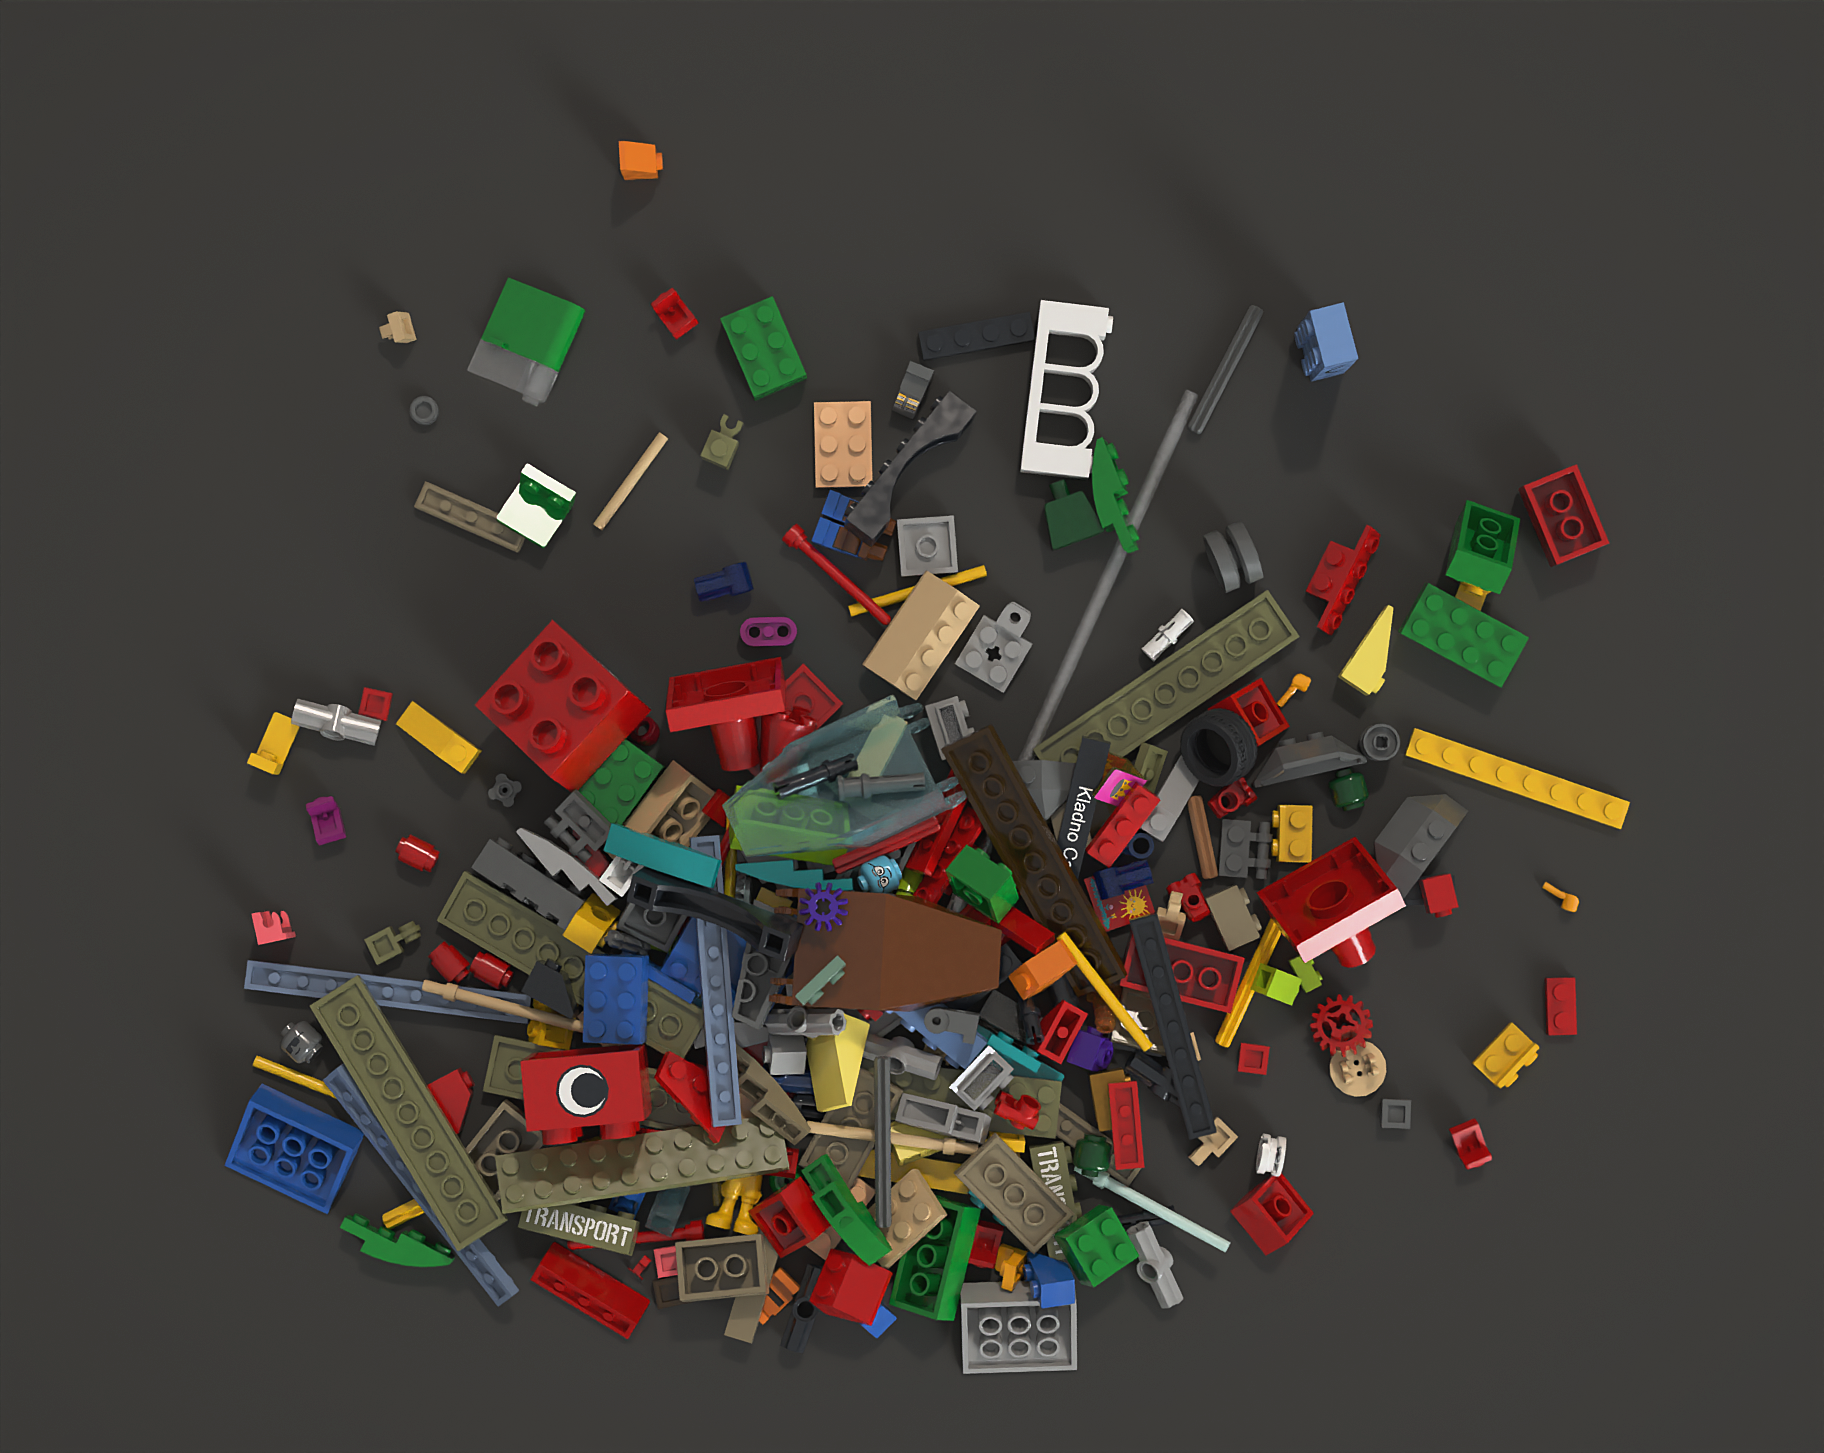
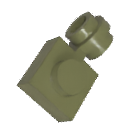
[364,921,421,965]

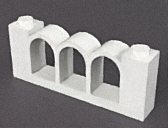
[1020,300,1113,480]

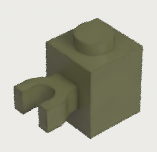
[700,414,744,470]

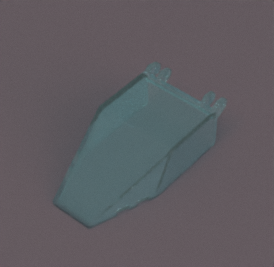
[722,695,967,857]

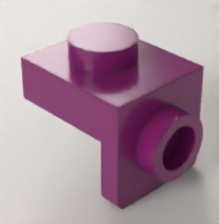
[306,796,346,846]

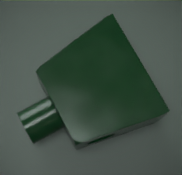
[1044,479,1104,551]

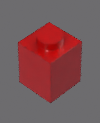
[1419,873,1459,918]

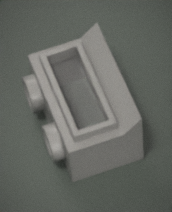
[925,696,975,761]
[949,1045,1014,1111]

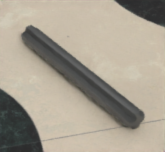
[1188,305,1264,434]

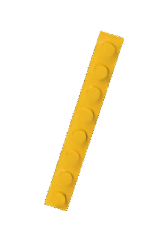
[1404,728,1630,829]

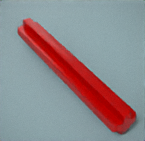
[832,816,941,874]

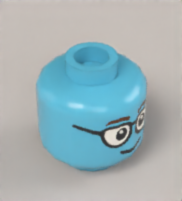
[857,855,902,894]

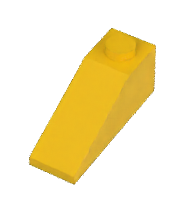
[396,701,482,774]

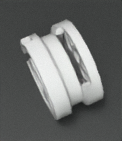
[1256,1133,1286,1177]

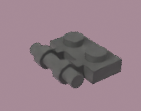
[544,789,611,863]
[1218,819,1273,879]

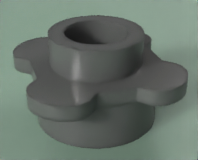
[488,774,522,807]

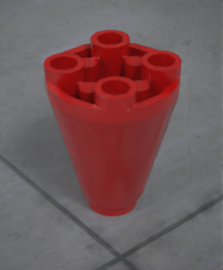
[760,706,817,783]

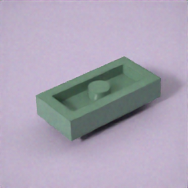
[795,955,846,1006]

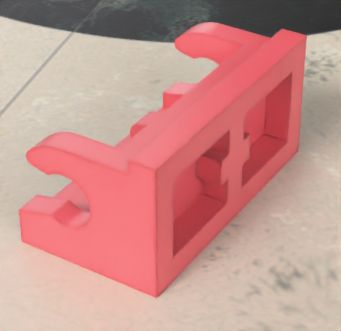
[252,911,296,945]

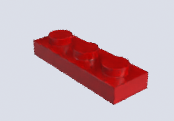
[1085,782,1161,868]
[1108,1080,1144,1170]

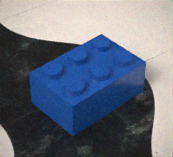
[583,953,649,1045]

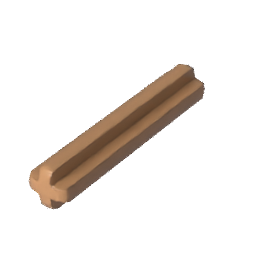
[1187,795,1218,879]

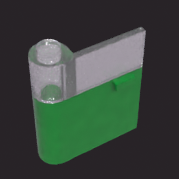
[467,277,586,407]

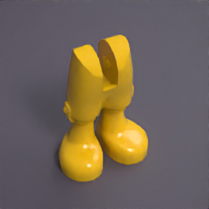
[705,1175,763,1235]

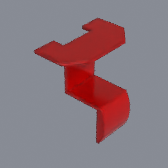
[627,1255,651,1280]

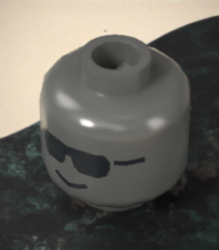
[280,1021,323,1063]

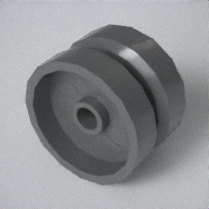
[1202,520,1263,593]

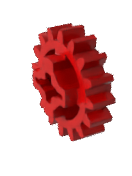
[1310,994,1373,1057]

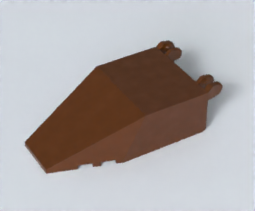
[769,888,1002,1012]

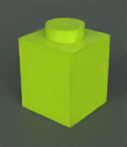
[1251,963,1302,1006]

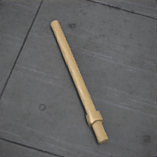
[422,980,583,1033]
[807,1121,979,1155]

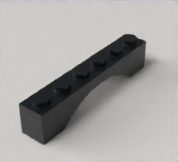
[844,391,977,547]
[627,866,804,961]

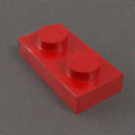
[1545,977,1577,1035]

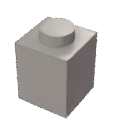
[762,1034,807,1075]

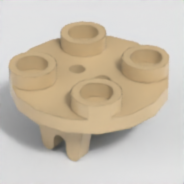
[1329,1041,1386,1097]

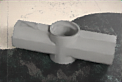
[291,699,381,746]
[764,1006,847,1039]
[862,1033,943,1080]
[1126,1221,1183,1308]

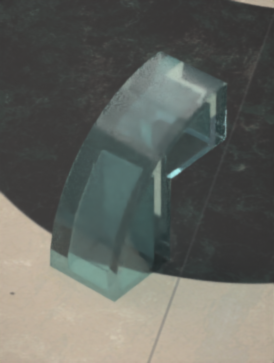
[645,1186,691,1237]

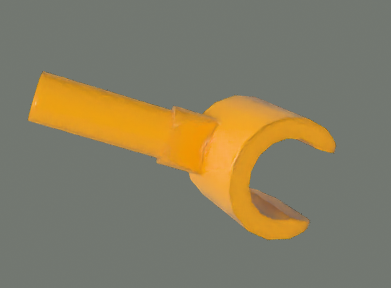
[1277,674,1311,707]
[1542,882,1579,912]

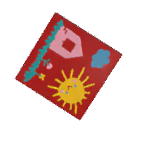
[1084,861,1155,932]

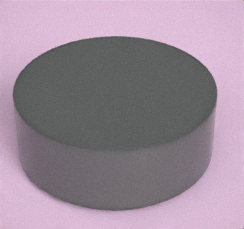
[410,396,439,425]

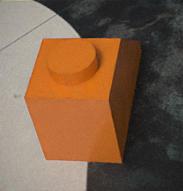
[619,141,663,180]
[1008,939,1078,1000]

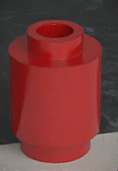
[395,834,440,872]
[428,941,470,984]
[469,951,514,990]

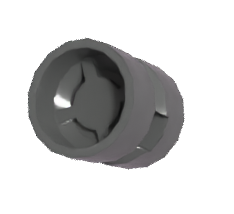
[1358,724,1400,761]

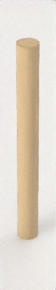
[593,432,668,530]

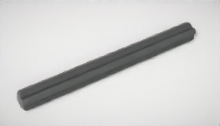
[874,1056,892,1228]

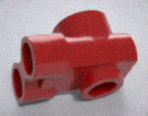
[1207,777,1257,819]
[1166,873,1211,922]
[994,1090,1041,1130]

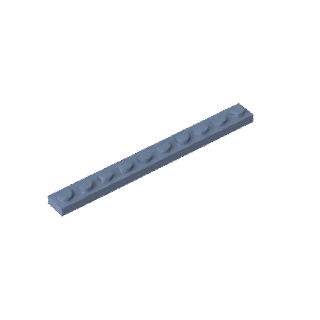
[689,835,742,1127]
[244,960,532,1024]
[323,1063,519,1307]

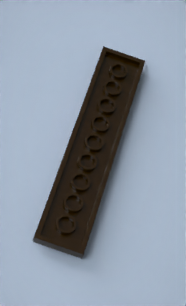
[941,724,1127,997]

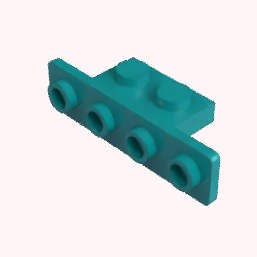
[976,1025,1064,1081]

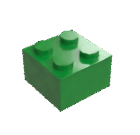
[945,844,1019,924]
[1053,1205,1139,1287]

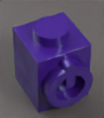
[1066,1026,1114,1072]

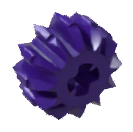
[799,882,848,931]

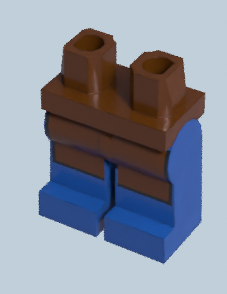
[811,490,897,561]

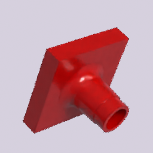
[666,657,785,771]
[1256,837,1406,968]

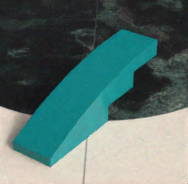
[604,823,722,888]
[735,859,854,890]

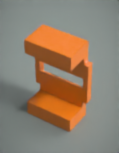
[759,1266,800,1324]

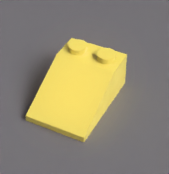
[806,1014,870,1112]

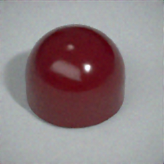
[630,717,660,747]

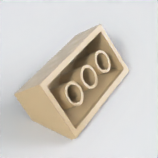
[862,571,980,700]
[603,760,715,859]

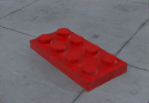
[748,663,843,784]

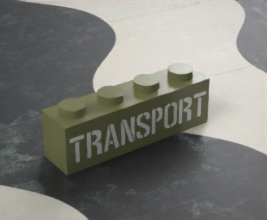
[1029,1140,1082,1260]
[518,1202,641,1256]

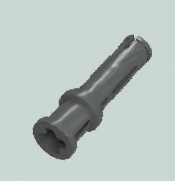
[837,772,925,801]

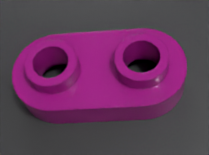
[740,617,797,647]

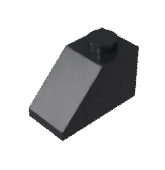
[521,958,579,1019]

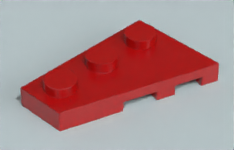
[654,1051,740,1143]

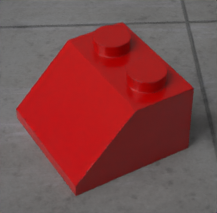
[1208,678,1290,747]
[1230,1173,1314,1255]
[748,1176,831,1258]
[809,1249,893,1326]

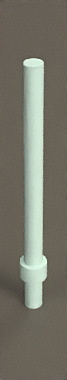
[1074,1167,1231,1252]

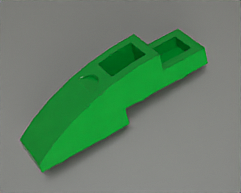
[1092,437,1140,554]
[801,1154,893,1266]
[340,1213,456,1267]

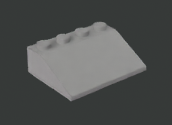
[960,1281,1077,1374]

